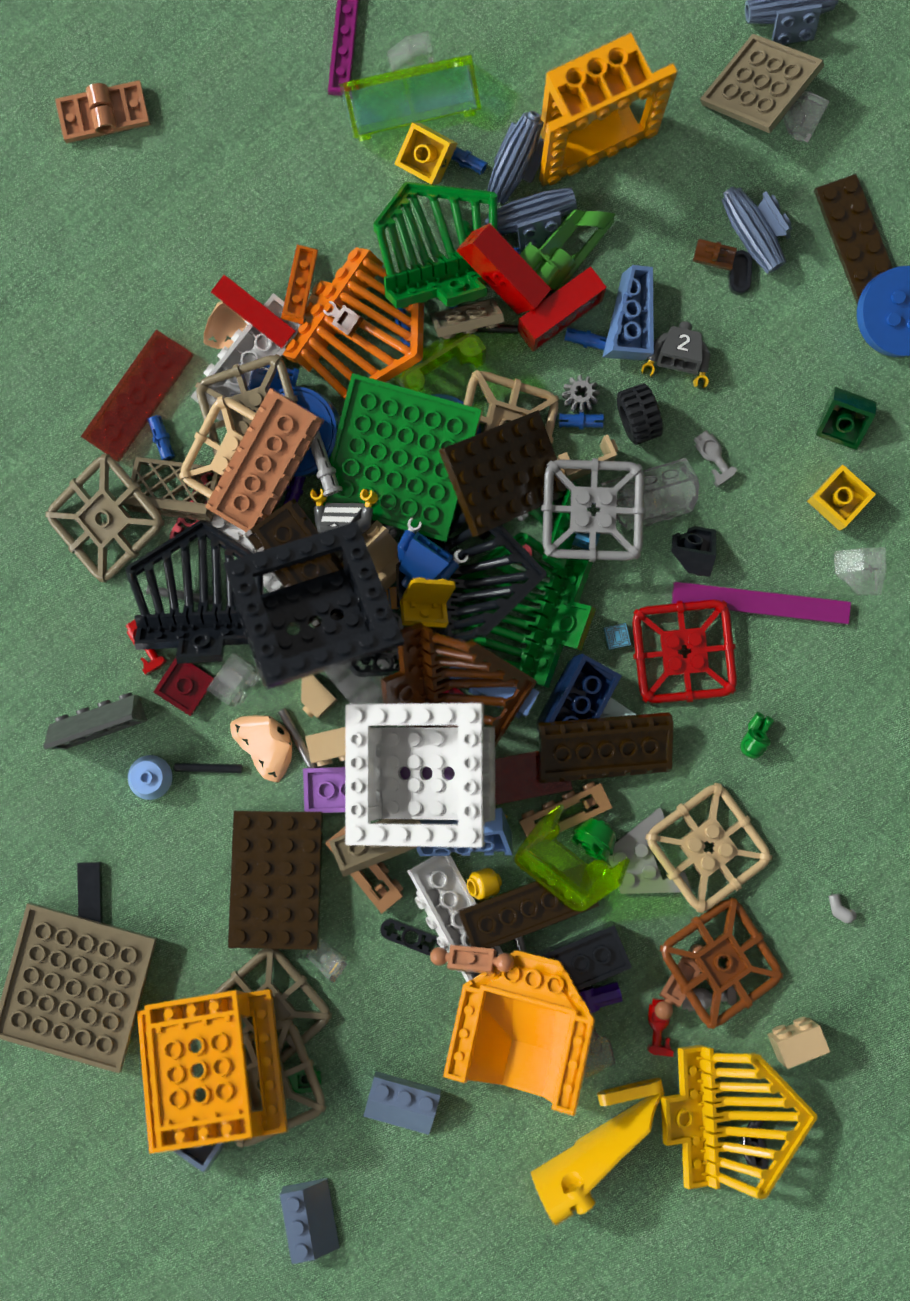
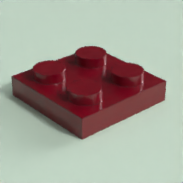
[153,658,216,716]

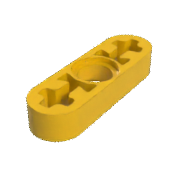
[597,1078,664,1106]

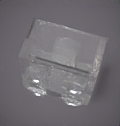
[206,653,261,707]

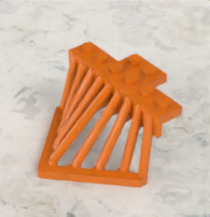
[282,247,424,399]

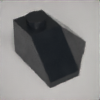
[671,526,716,577]

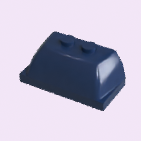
[537,654,622,732]

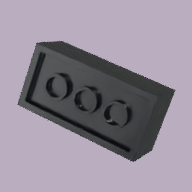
[533,921,632,991]

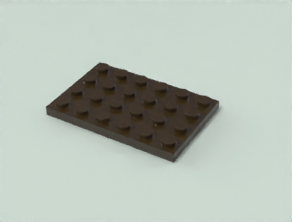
[439,410,567,537]
[228,811,323,950]

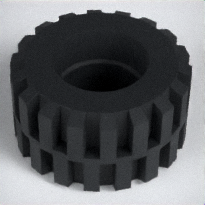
[617,383,663,445]

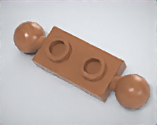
[655,944,704,1020]
[430,945,514,974]

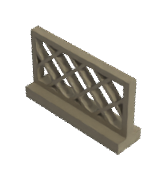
[123,457,220,522]

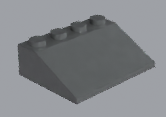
[43,693,147,750]

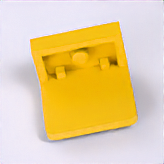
[400,577,456,628]

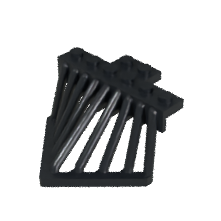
[396,513,547,648]
[126,520,264,664]

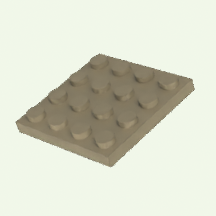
[700,34,824,133]

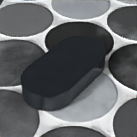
[728,250,752,295]

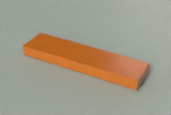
[281,244,318,324]

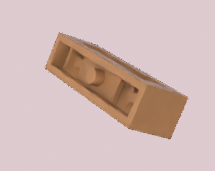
[519,781,612,846]
[325,826,404,914]

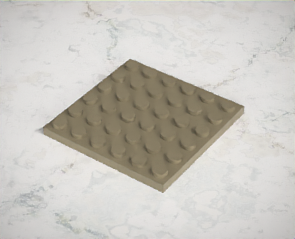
[0,903,157,1073]

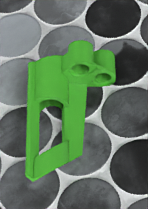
[520,210,615,294]

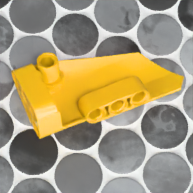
[531,1092,664,1226]

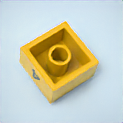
[394,122,458,185]
[807,464,876,531]

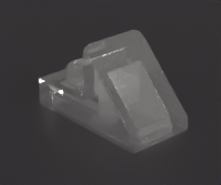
[306,938,347,982]

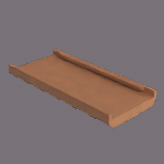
[205,388,325,532]

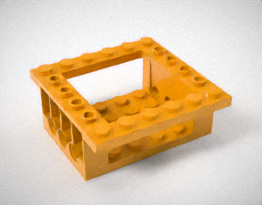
[539,33,677,186]
[137,989,288,1154]

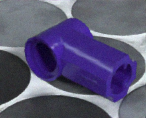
[578,981,623,1013]

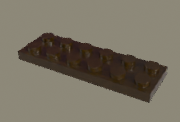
[814,174,893,305]
[457,863,599,949]

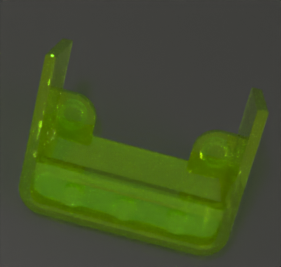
[514,804,630,912]

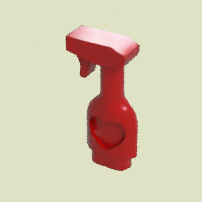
[126,620,167,675]
[647,998,674,1057]

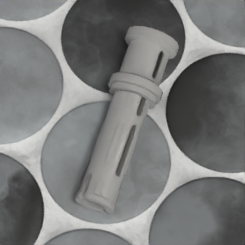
[310,431,343,497]

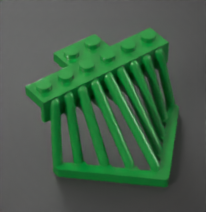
[373,182,498,308]
[452,532,596,688]

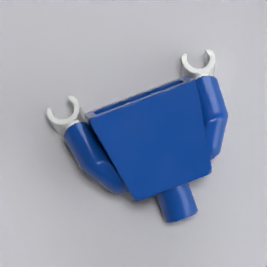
[398,518,468,588]

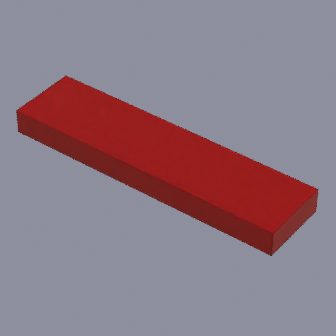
[211,274,296,349]

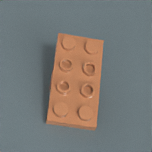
[55,80,150,143]

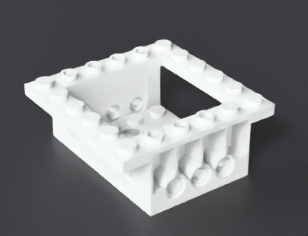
[346,703,495,847]

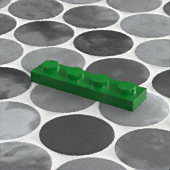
[542,482,581,570]

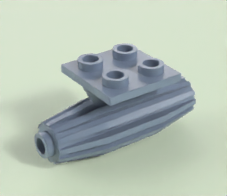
[745,0,839,45]
[487,110,544,204]
[721,187,792,274]
[484,188,577,253]

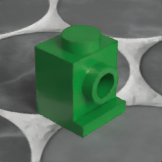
[288,1066,322,1094]

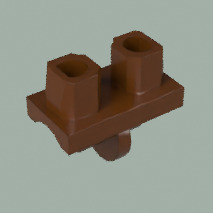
[693,239,737,271]

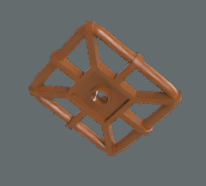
[660,897,784,1029]

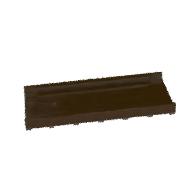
[244,498,344,628]
[537,712,674,783]

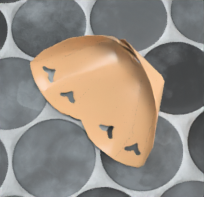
[203,301,248,349]
[230,715,292,782]

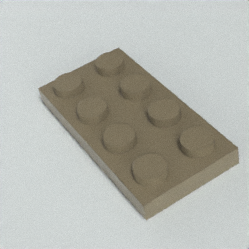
[329,819,421,877]

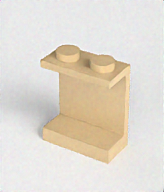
[557,435,618,481]
[362,521,399,591]

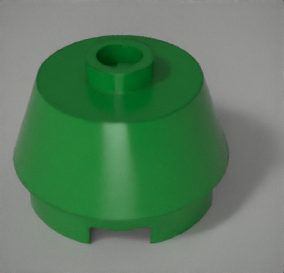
[571,818,617,861]

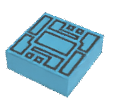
[604,623,631,650]

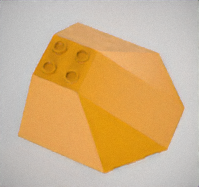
[443,950,595,1116]

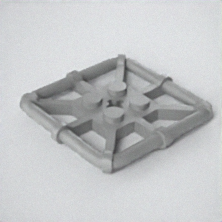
[541,458,646,562]

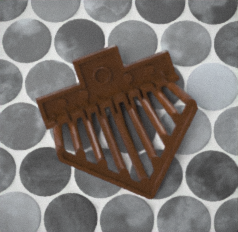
[381,622,536,747]

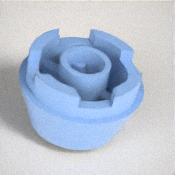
[128,755,172,800]

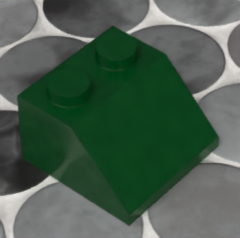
[815,387,877,450]

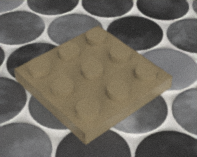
[430,298,504,339]

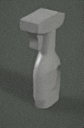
[694,430,737,487]
[681,986,737,1011]

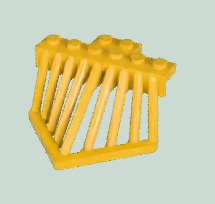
[661,1045,817,1199]

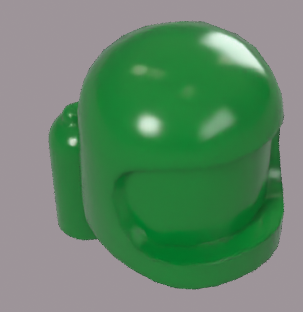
[740,712,774,759]

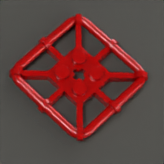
[632,599,737,704]

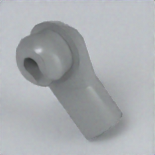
[828,894,857,923]

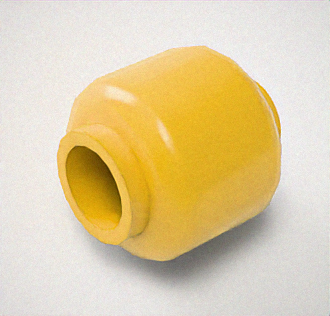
[467,868,502,900]

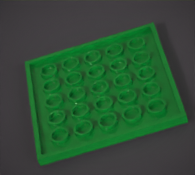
[322,373,483,542]

